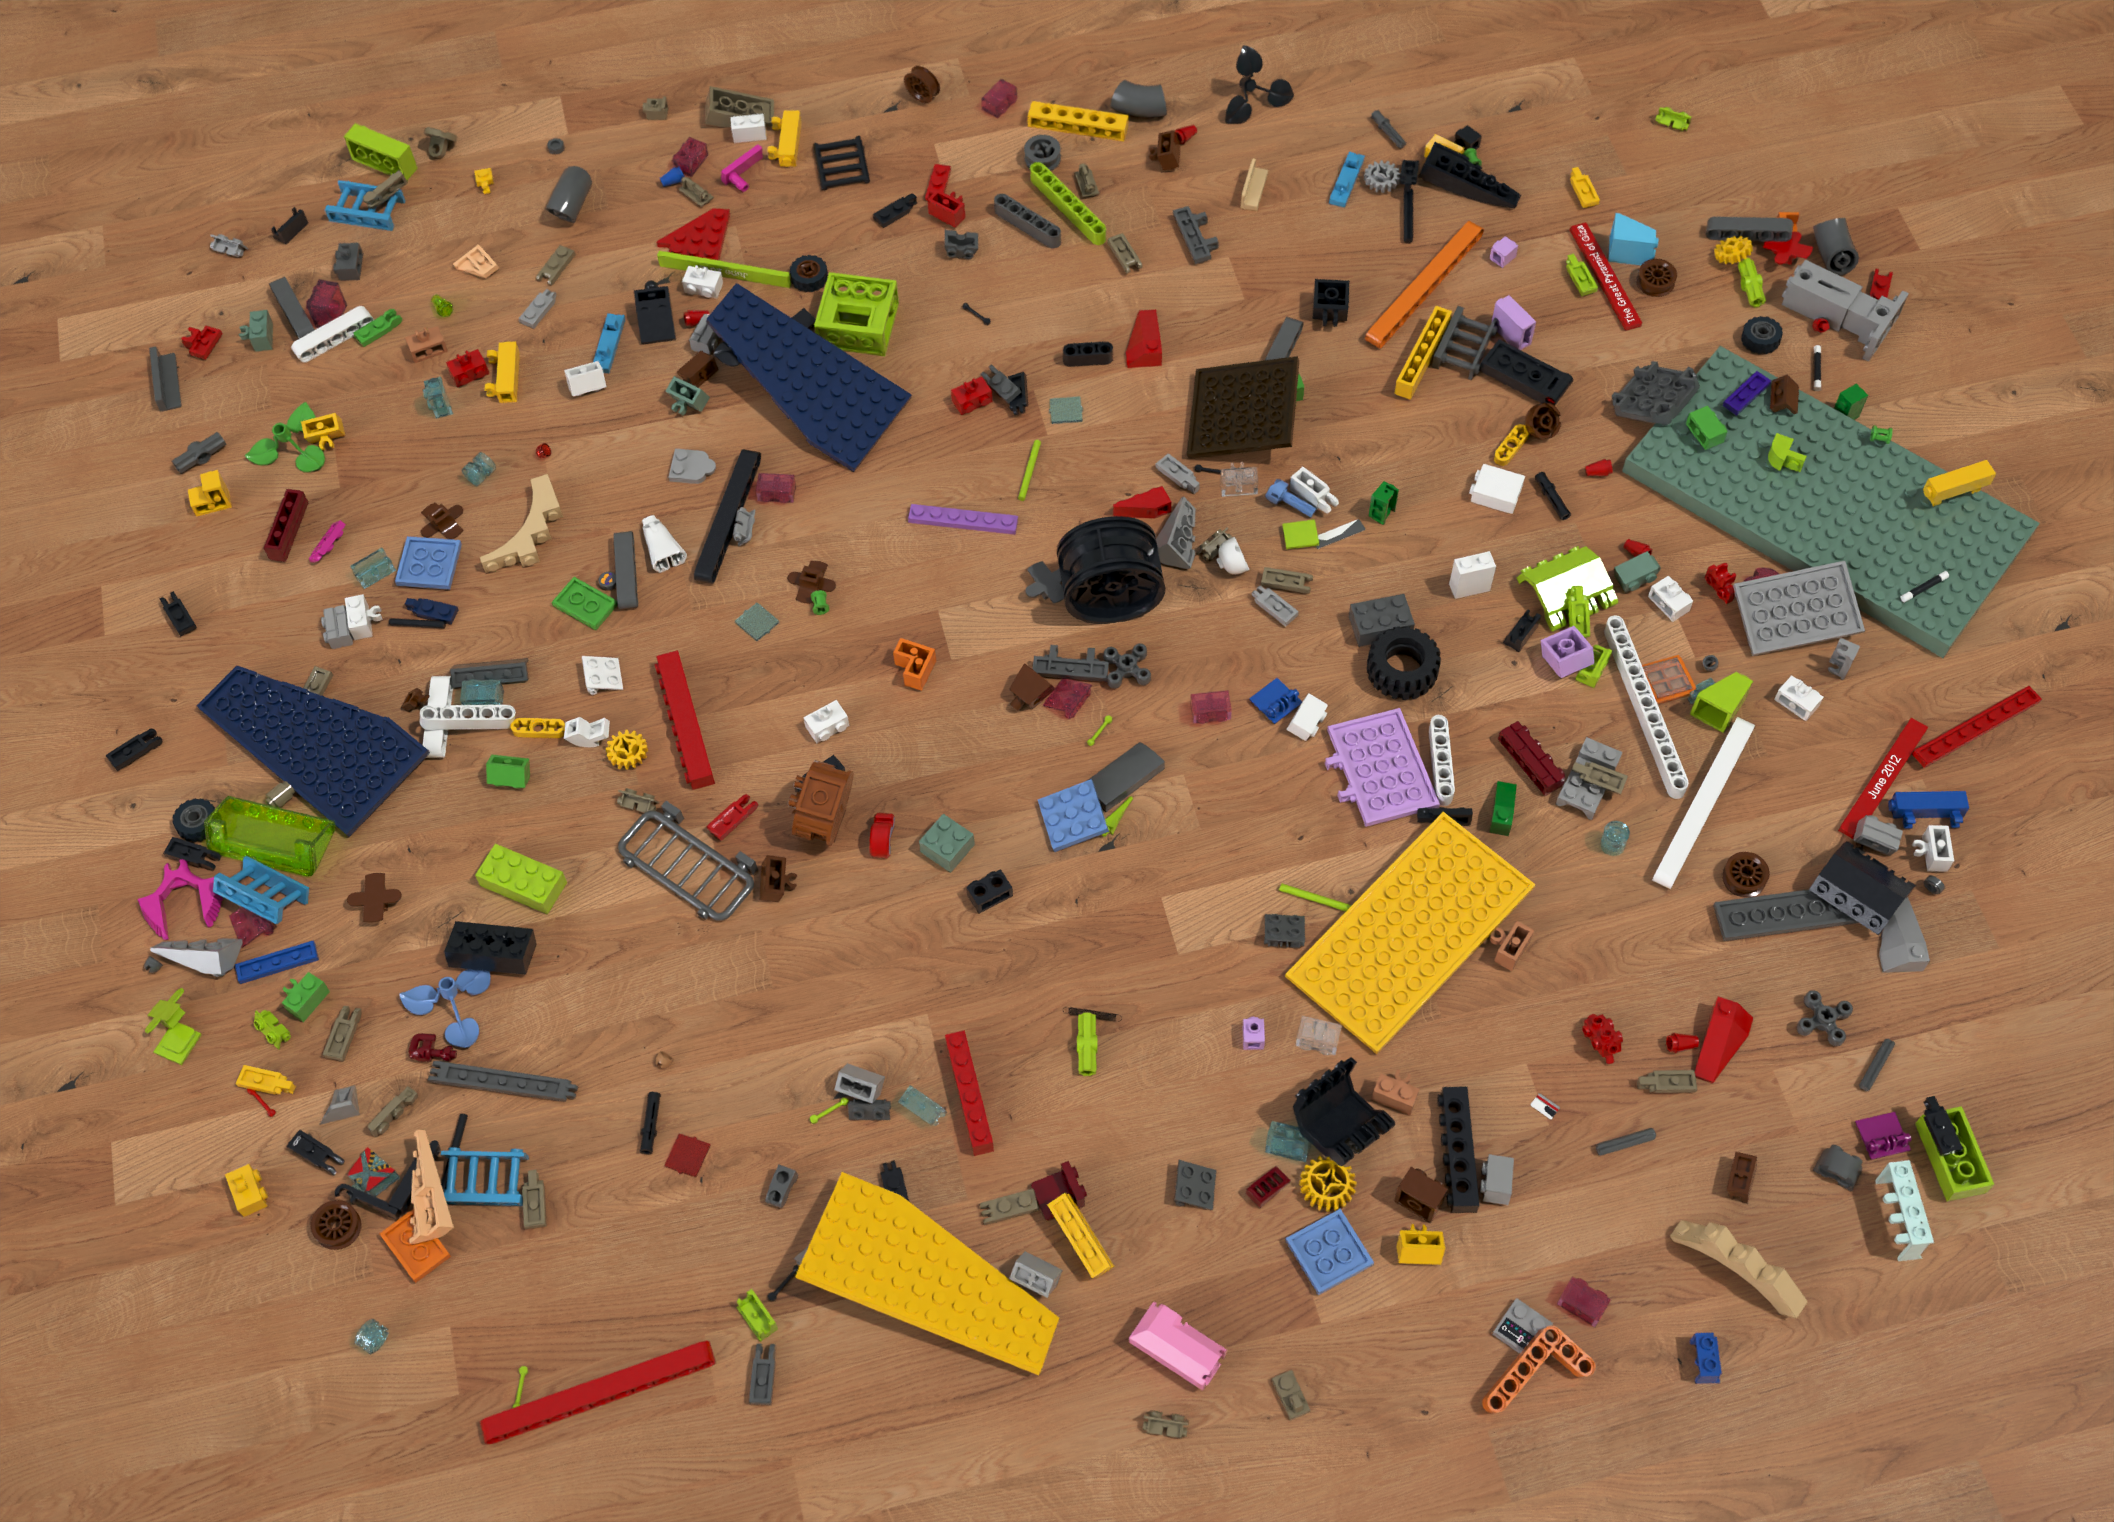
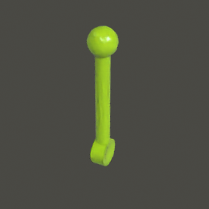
[1087,715,1112,746]
[810,1097,849,1124]
[512,1366,528,1408]

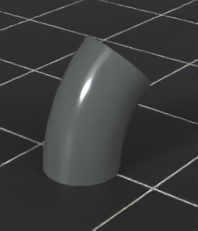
[1110,80,1167,117]
[545,166,592,222]
[1813,218,1859,275]

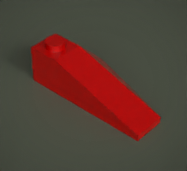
[1126,309,1162,368]
[1695,996,1753,1083]

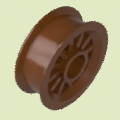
[904,66,940,103]
[1637,259,1677,297]
[1722,852,1770,898]
[310,1200,362,1250]

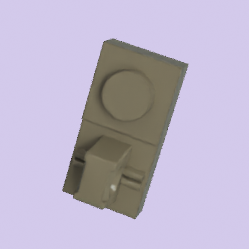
[1271,1370,1310,1421]

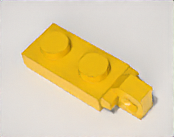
[1570,167,1600,208]
[235,1065,296,1095]

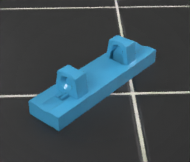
[1329,152,1365,208]
[593,313,626,373]

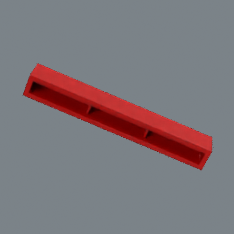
[654,650,715,790]

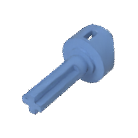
[1265,479,1316,517]

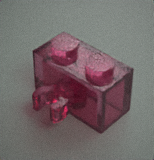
[1557,1276,1611,1327]

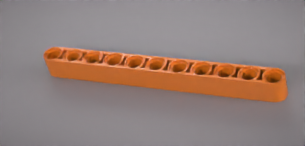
[1365,221,1484,349]

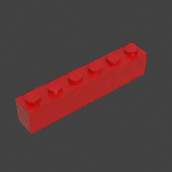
[945,1030,994,1156]

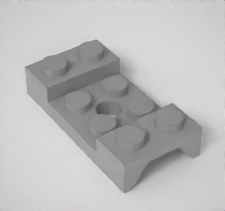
[1556,737,1623,820]

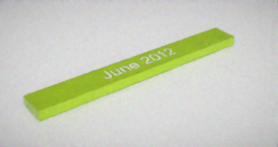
[657,251,791,288]

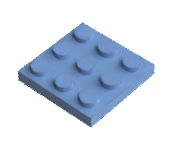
[395,536,462,590]
[1038,779,1109,852]
[1285,1209,1374,1295]

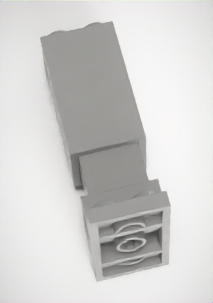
[1782,260,1909,361]

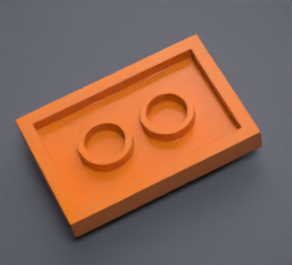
[379,1208,451,1283]

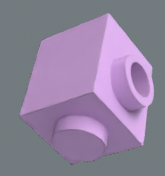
[1490,236,1518,268]
[1243,1017,1265,1050]

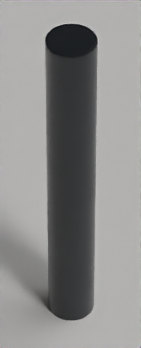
[389,618,446,629]

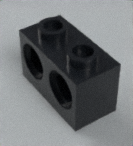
[966,869,1013,914]

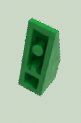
[1489,781,1517,836]

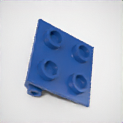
[1249,678,1302,724]

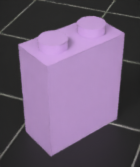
[1491,295,1536,350]

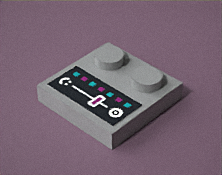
[1492,1298,1553,1355]

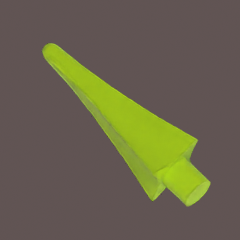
[1101,796,1133,837]

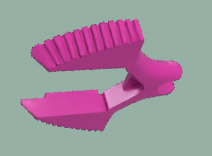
[138,859,223,940]

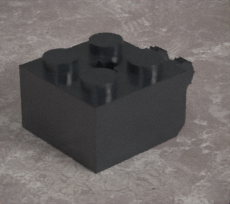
[1312,279,1350,327]

